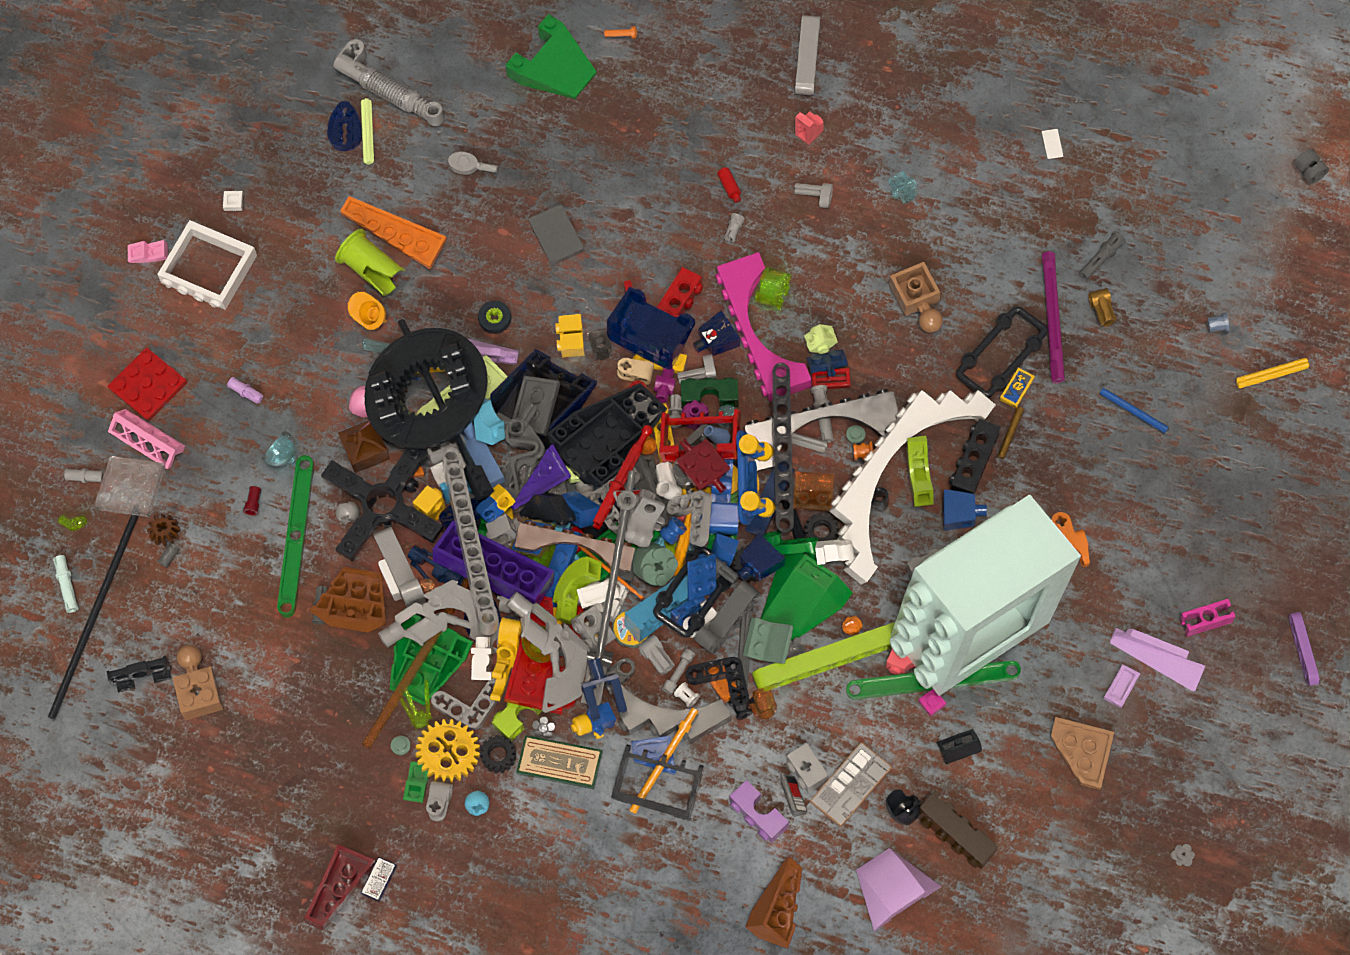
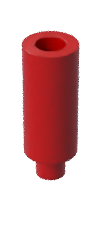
[717,167,741,203]

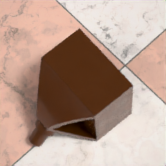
[338,420,390,473]

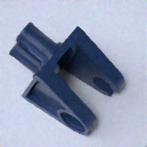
[581,657,627,722]

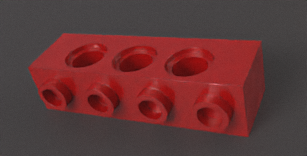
[645,267,703,344]

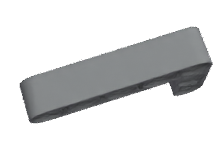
[373,526,426,607]

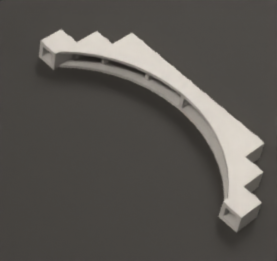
[829,390,996,584]

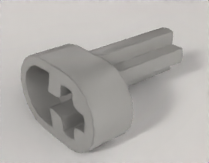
[794,183,833,208]
[677,354,717,384]

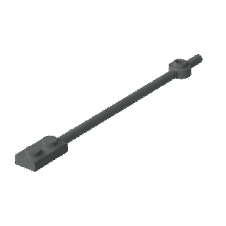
[581,471,637,706]

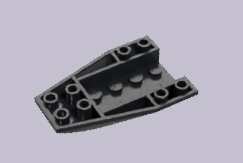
[547,383,667,487]

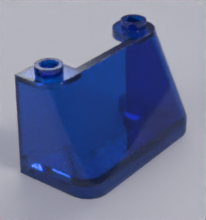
[607,287,695,370]

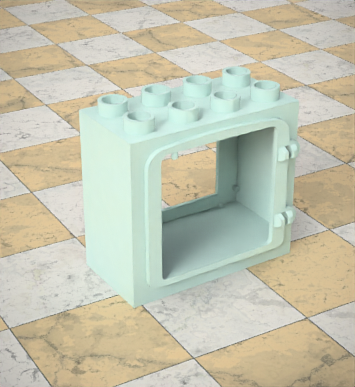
[890,495,1081,696]

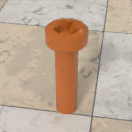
[604,26,637,39]

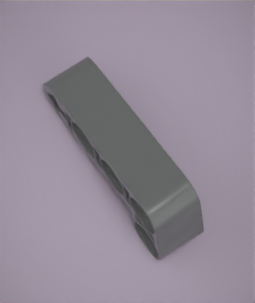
[694,581,760,654]

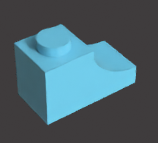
[474,398,505,445]

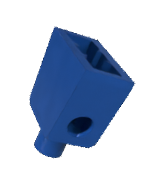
[943,490,987,531]

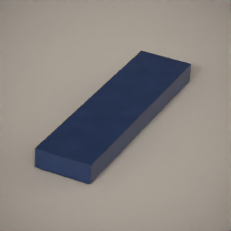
[745,464,795,539]

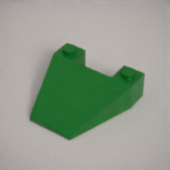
[505,14,597,99]

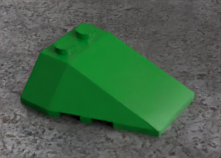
[389,613,474,705]

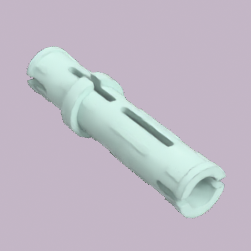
[53,555,79,613]

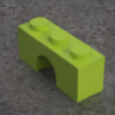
[492,703,542,742]

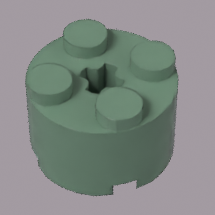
[632,542,678,586]

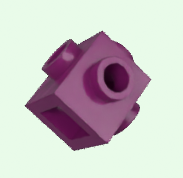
[682,400,709,431]

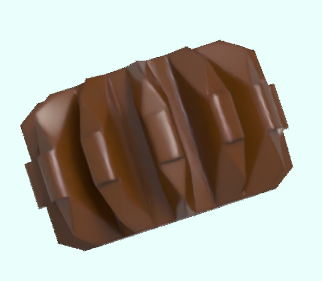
[147,513,181,546]

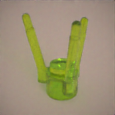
[400,679,432,729]

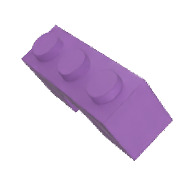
[729,780,789,843]

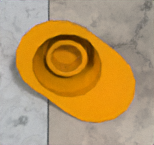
[348,292,387,330]

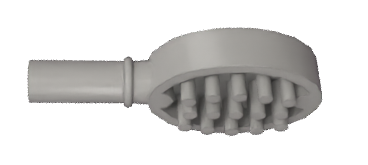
[448,152,498,175]

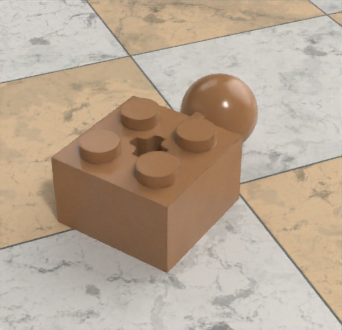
[889,262,943,333]
[172,645,224,720]

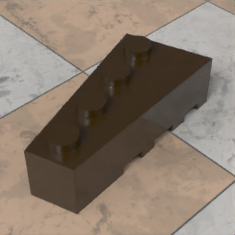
[918,790,998,870]

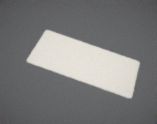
[1042,129,1063,159]

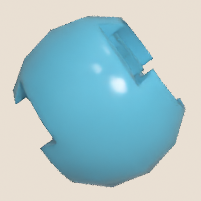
[464,790,490,816]

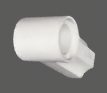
[656,462,682,501]

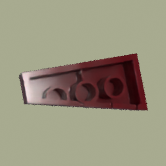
[304,844,375,931]

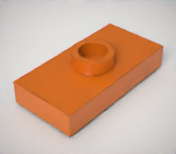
[704,666,740,703]

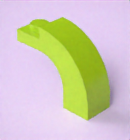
[906,436,934,507]
[553,556,602,624]

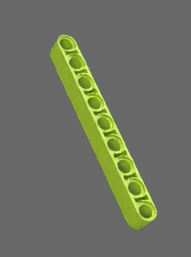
[752,622,895,693]

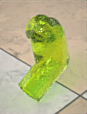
[57,515,87,531]

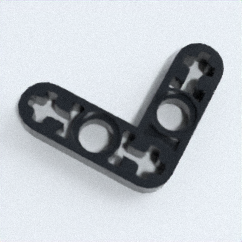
[685,657,750,711]

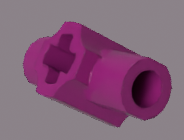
[654,366,676,403]

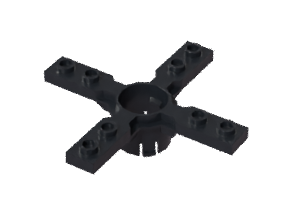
[321,449,444,561]

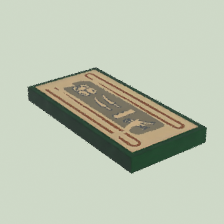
[516,735,603,789]

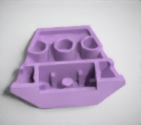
[856,848,941,931]

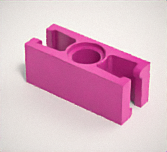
[1179,599,1235,637]

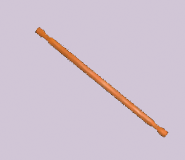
[578,546,644,600]

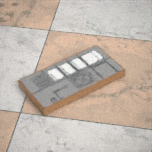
[810,742,892,827]

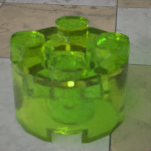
[755,267,792,310]

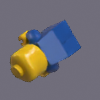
[571,702,616,739]

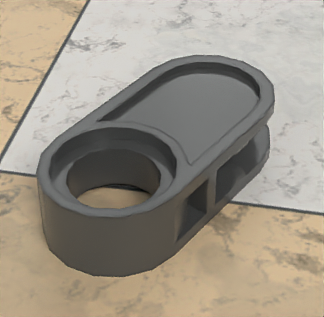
[604,658,635,690]

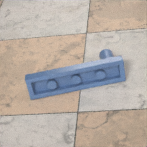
[461,422,506,488]

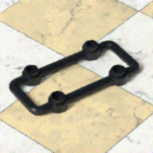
[956,306,1048,398]
[653,546,734,638]

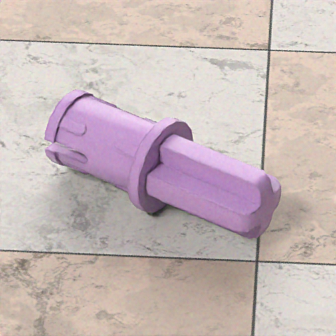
[227,377,263,404]

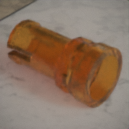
[420,578,435,594]

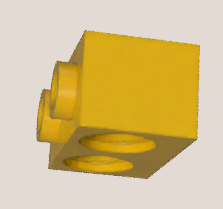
[413,485,446,521]

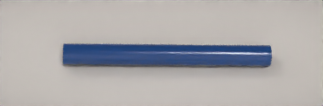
[1099,387,1169,433]

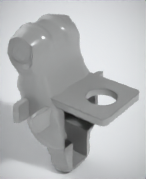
[620,489,665,547]

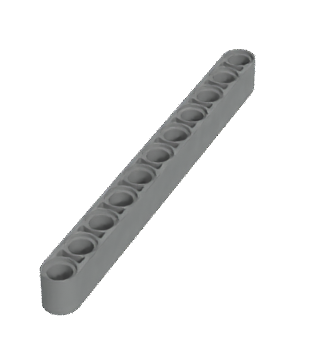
[443,447,497,635]

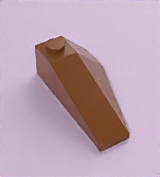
[745,857,802,948]

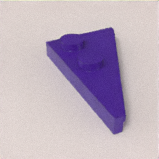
[511,445,571,510]

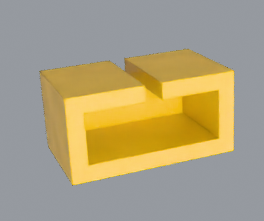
[555,314,585,358]

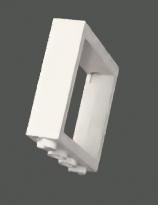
[157,220,257,310]

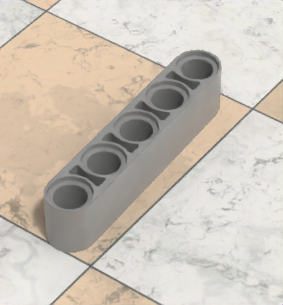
[795,15,820,95]

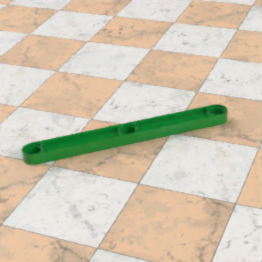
[277,455,314,618]
[846,661,1021,700]

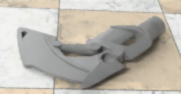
[378,580,500,653]
[506,591,590,713]

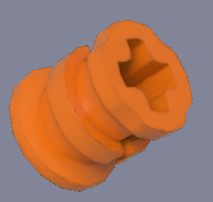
[853,441,873,461]

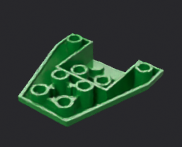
[761,553,853,641]

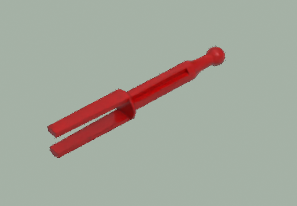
[593,425,653,530]

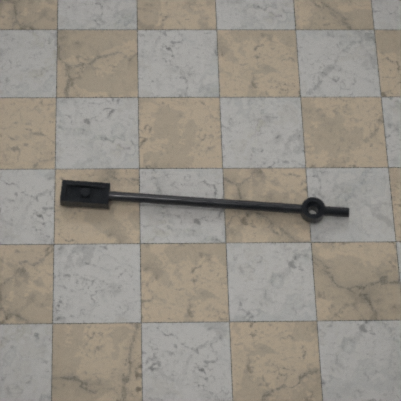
[398,319,494,501]

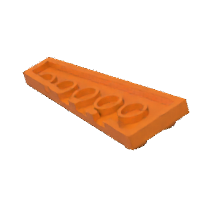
[340,196,447,269]

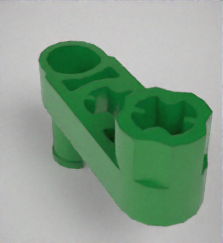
[763,531,822,565]

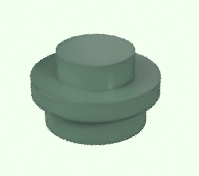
[846,425,865,444]
[391,736,411,755]

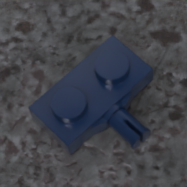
[806,350,848,377]

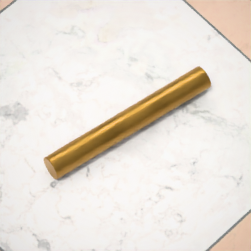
[997,407,1024,459]

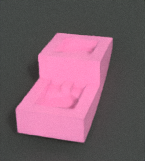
[128,240,168,263]

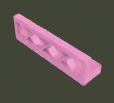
[108,409,185,469]

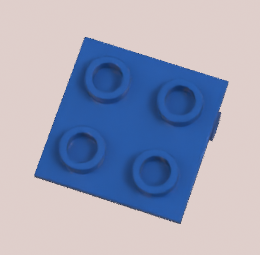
[687,554,716,600]

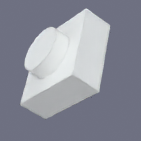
[223,191,244,211]

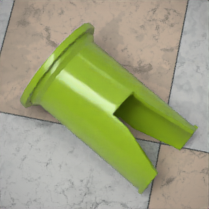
[335,229,405,296]

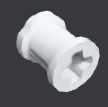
[674,682,700,708]

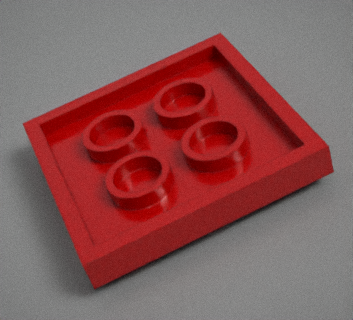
[107,347,188,422]

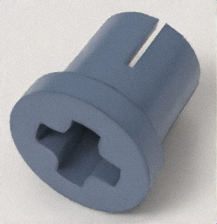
[1207,313,1229,332]

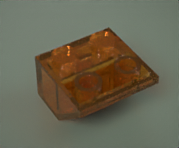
[793,471,834,511]

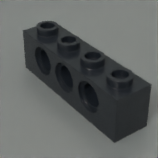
[949,419,1001,494]

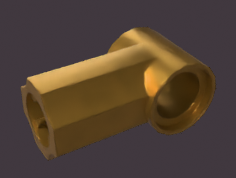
[1088,288,1117,327]

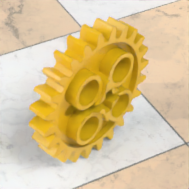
[415,719,480,783]

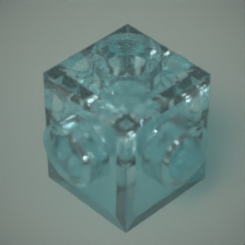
[888,170,919,204]

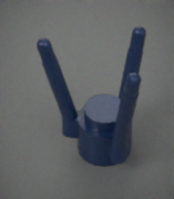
[407,545,443,584]

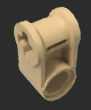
[617,358,654,385]

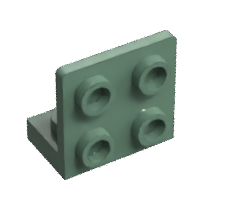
[743,617,793,664]

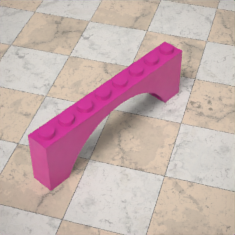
[715,252,811,402]

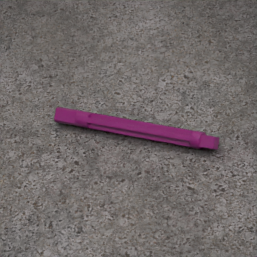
[1042,251,1065,384]

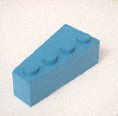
[624,576,688,643]

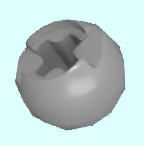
[336,501,360,524]

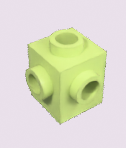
[804,324,838,354]

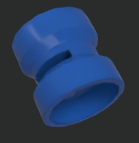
[660,517,687,544]

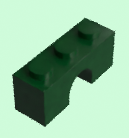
[681,377,739,409]

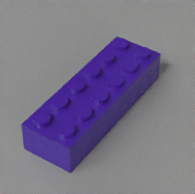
[433,521,554,604]

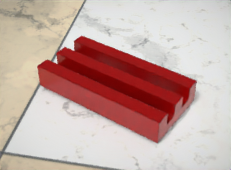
[812,368,851,389]

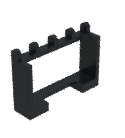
[611,744,704,821]

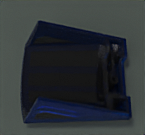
[490,349,597,450]

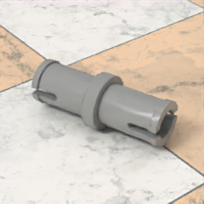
[64,468,105,483]

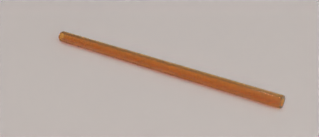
[362,578,470,749]

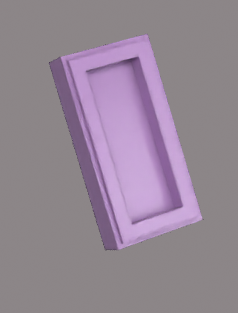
[1104,664,1140,708]

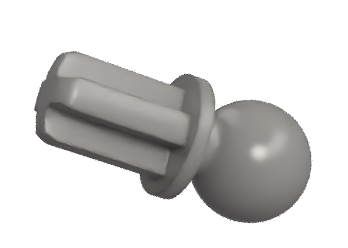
[668,394,682,429]

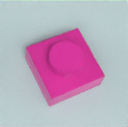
[918,689,946,717]

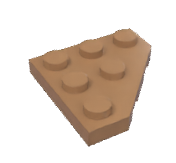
[1050,717,1114,790]

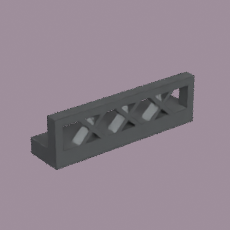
[634,455,675,529]

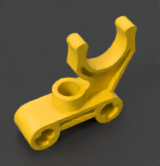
[490,617,522,702]

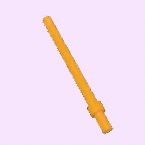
[629,708,699,814]

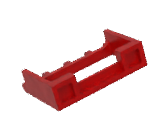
[659,409,741,462]

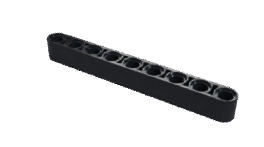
[772,363,794,535]

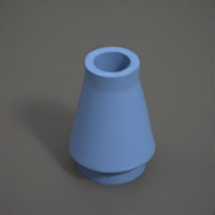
[704,425,730,446]

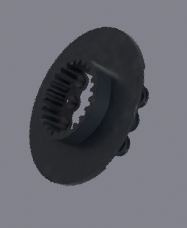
[364,328,488,449]

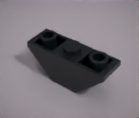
[520,492,576,525]

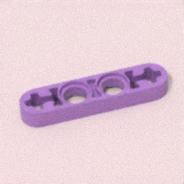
[1289,612,1319,686]

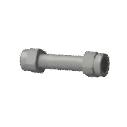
[662,649,695,695]

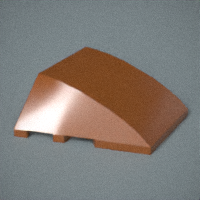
[310,567,386,633]

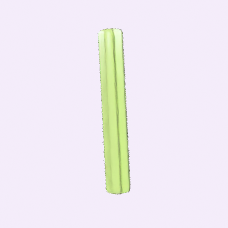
[361,98,374,165]

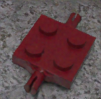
[676,438,730,494]

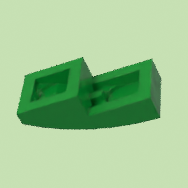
[403,761,429,803]

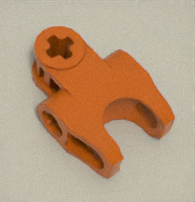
[1052,512,1090,567]

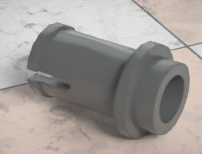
[157,542,180,568]

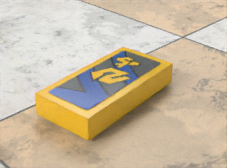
[1000,368,1035,409]

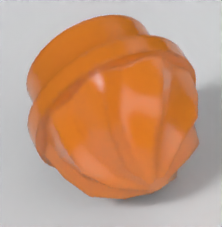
[642,436,657,455]
[842,616,863,635]

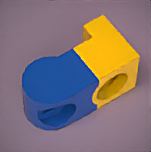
[476,484,516,523]

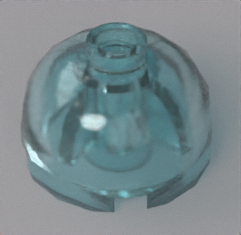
[261,430,298,468]

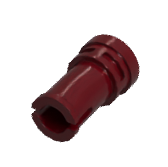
[243,486,261,516]

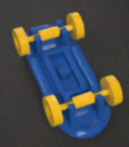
[736,430,775,525]

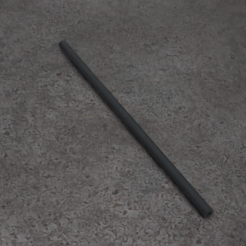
[48,506,141,720]

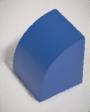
[712,533,739,567]

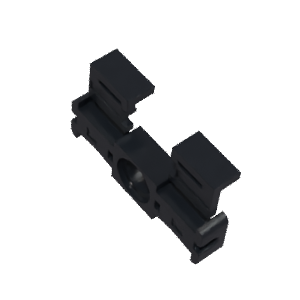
[106,656,172,693]

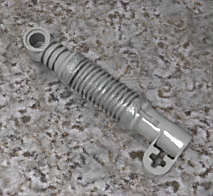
[333,39,444,126]

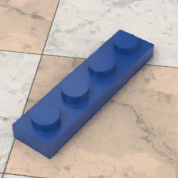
[546,527,582,607]

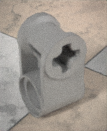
[426,781,453,822]

